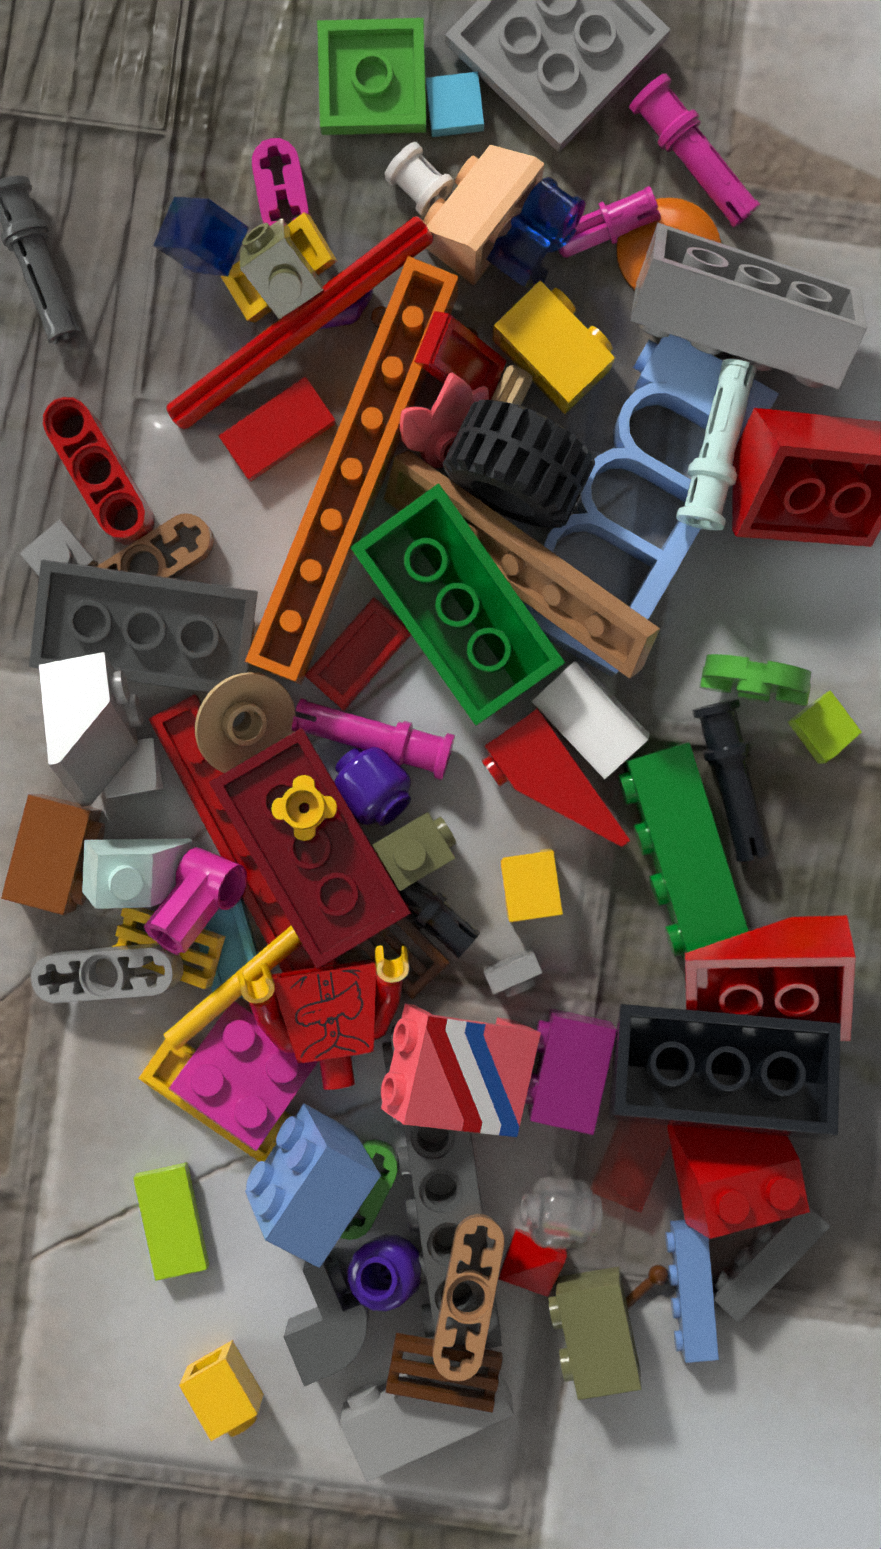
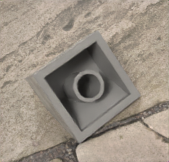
[39,652,143,807]

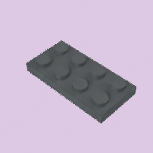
[29,559,258,692]

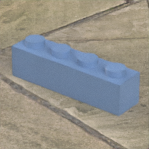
[665,1220,719,1363]

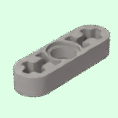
[31,943,183,1003]

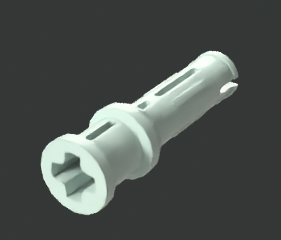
[676,359,757,530]

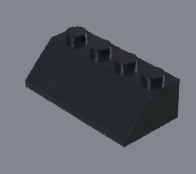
[609,1004,841,1140]

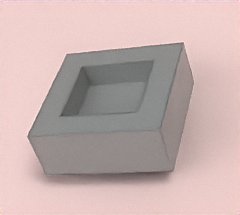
[20,519,98,576]
[484,948,543,997]

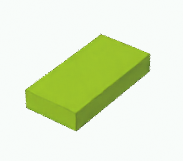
[133,1162,210,1281]

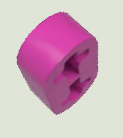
[252,138,310,226]

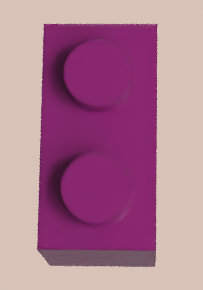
[525,1008,617,1135]

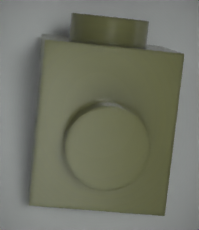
[240,218,323,320]
[372,812,457,891]

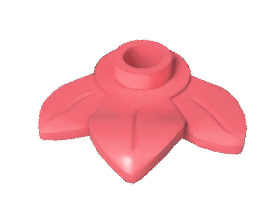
[400,373,489,468]

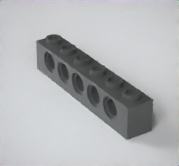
[382,1026,502,1348]

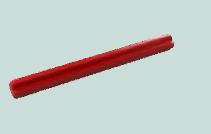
[166,216,434,429]

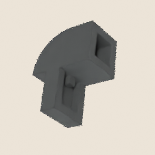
[283,1254,369,1386]

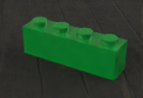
[618,742,749,961]

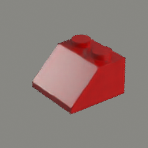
[667,1125,810,1239]

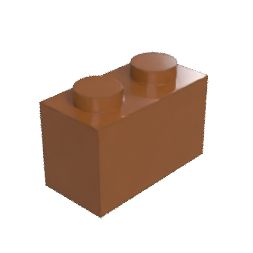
[1,794,105,915]

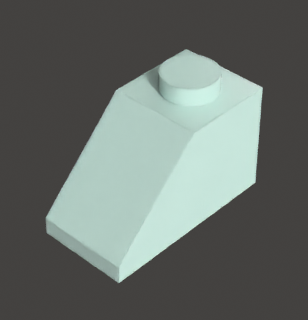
[82,838,192,909]

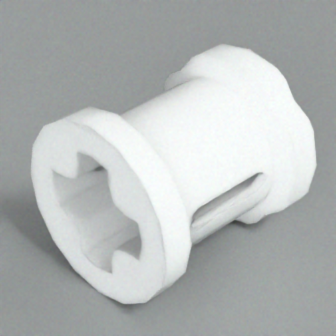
[384,142,455,217]

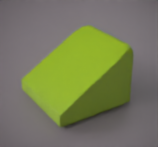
[787,690,862,764]

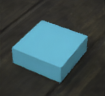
[426,72,484,137]

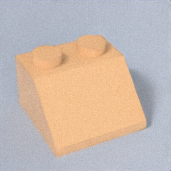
[423,145,544,285]

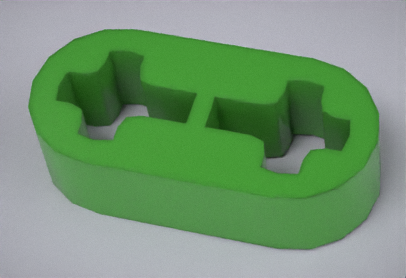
[340,1139,398,1240]

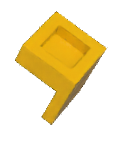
[500,848,563,922]

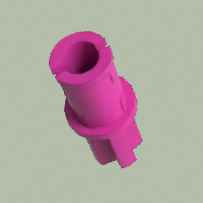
[554,186,661,258]

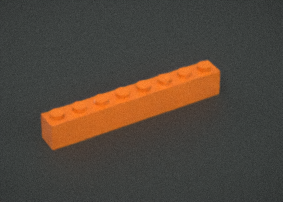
[245,256,459,685]

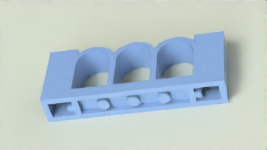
[522,334,779,677]

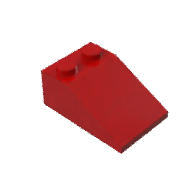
[685,915,856,1041]

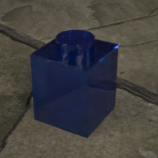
[153,197,249,276]

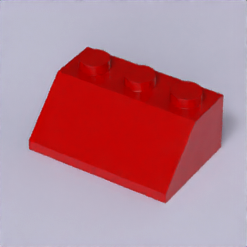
[732,408,881,547]

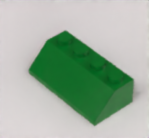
[350,483,565,726]

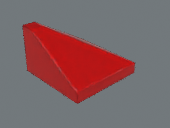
[498,1228,567,1297]

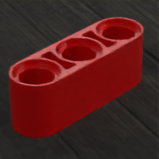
[43,397,154,545]

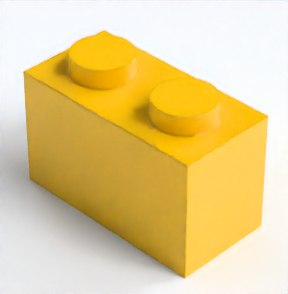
[492,280,615,414]

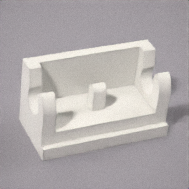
[532,658,650,779]

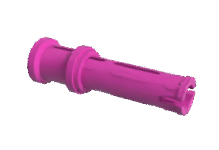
[629,73,760,228]
[292,698,455,780]

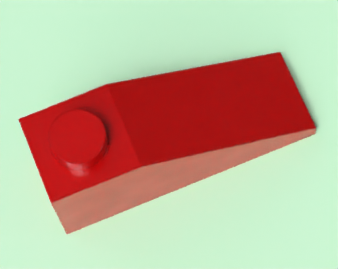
[482,709,631,847]

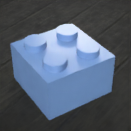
[245,1103,381,1268]

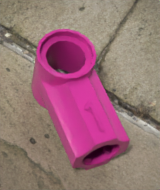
[144,847,247,955]

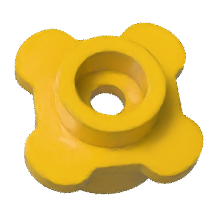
[271,775,337,841]

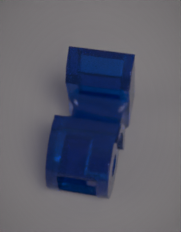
[486,177,586,289]

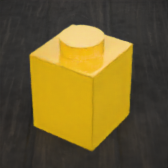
[179,1340,264,1441]

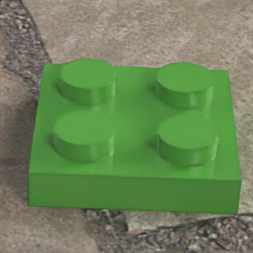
[317,18,426,135]

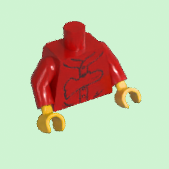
[237,945,409,1090]

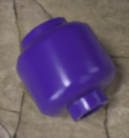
[334,747,411,826]
[348,1234,421,1312]

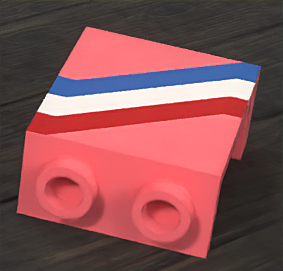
[381,1003,541,1137]

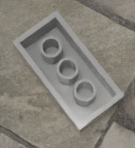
[630,223,867,389]

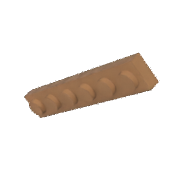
[384,450,660,679]

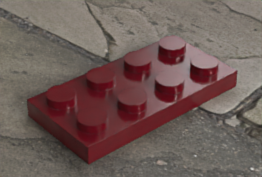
[209,728,412,969]

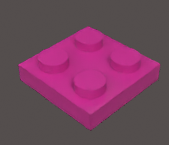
[168,1002,318,1151]

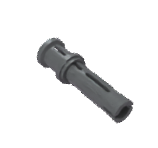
[0,175,81,344]

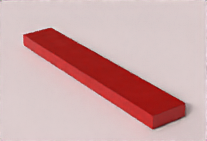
[149,694,339,972]

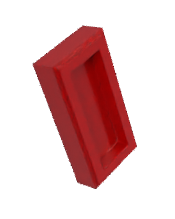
[414,311,506,400]
[218,376,336,482]
[304,597,412,711]

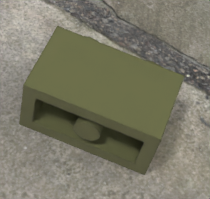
[548,1266,642,1400]

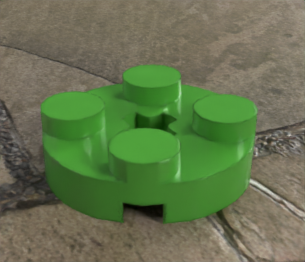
[699,654,812,706]

